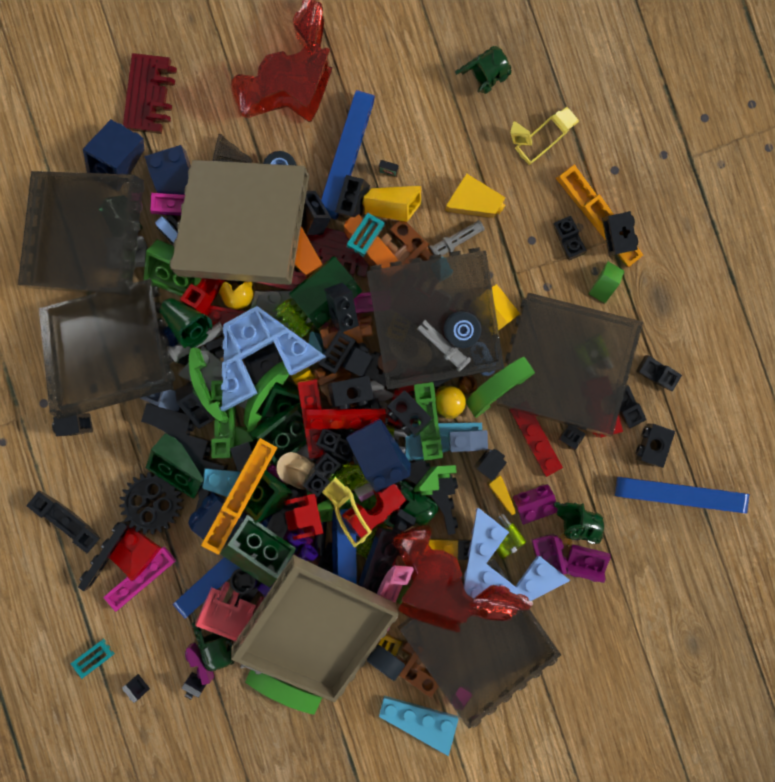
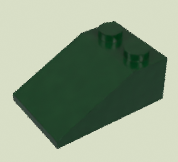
[249,401,307,467]
[145,433,203,499]

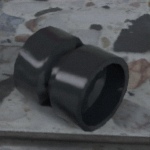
[230,568,261,594]

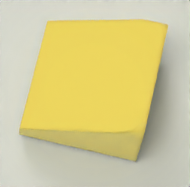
[510,122,532,145]

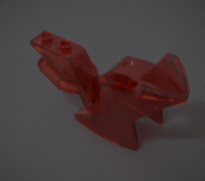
[231,0,332,122]
[393,524,533,633]

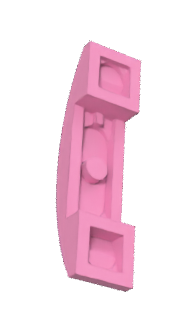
[377,565,414,631]

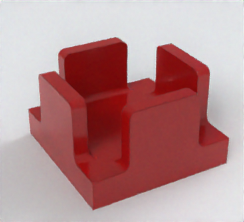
[284,494,323,540]

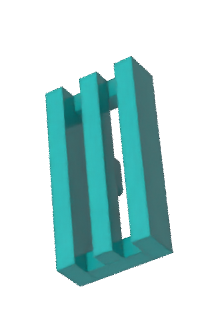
[347,213,385,257]
[70,638,115,679]

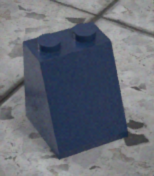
[83,119,144,191]
[188,492,248,553]

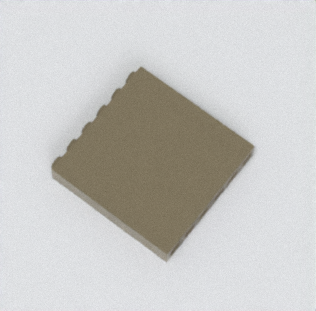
[170,160,309,285]
[231,555,399,702]

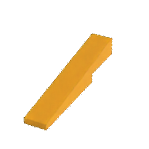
[555,164,644,267]
[201,438,278,555]

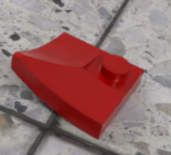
[109,527,161,581]

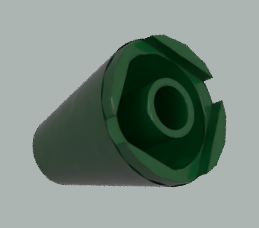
[160,298,212,348]

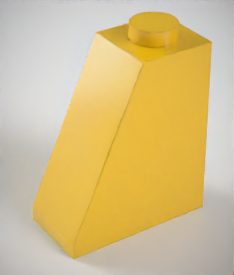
[445,173,506,218]
[362,186,421,222]

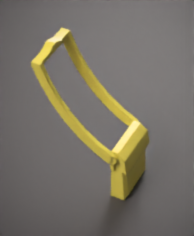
[515,107,579,165]
[322,477,372,547]

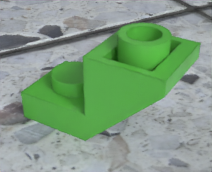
[414,465,456,495]

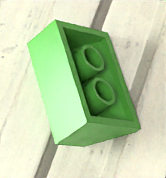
[143,239,202,297]

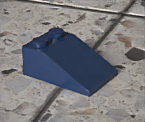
[144,145,191,216]
[346,419,411,493]

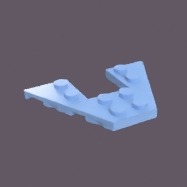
[220,306,326,411]
[461,508,570,620]

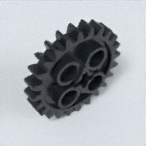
[119,472,184,535]

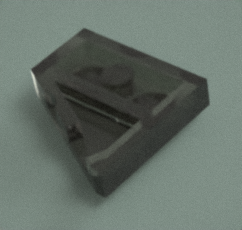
[212,134,253,163]

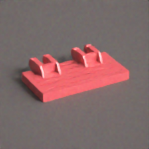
[195,582,265,641]

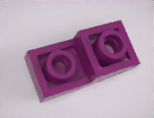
[185,642,214,685]

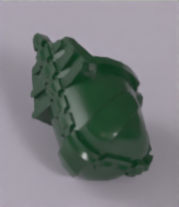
[455,46,512,94]
[392,480,438,528]
[554,502,604,544]
[192,622,235,671]

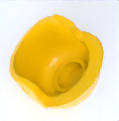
[219,281,254,310]
[435,386,466,419]

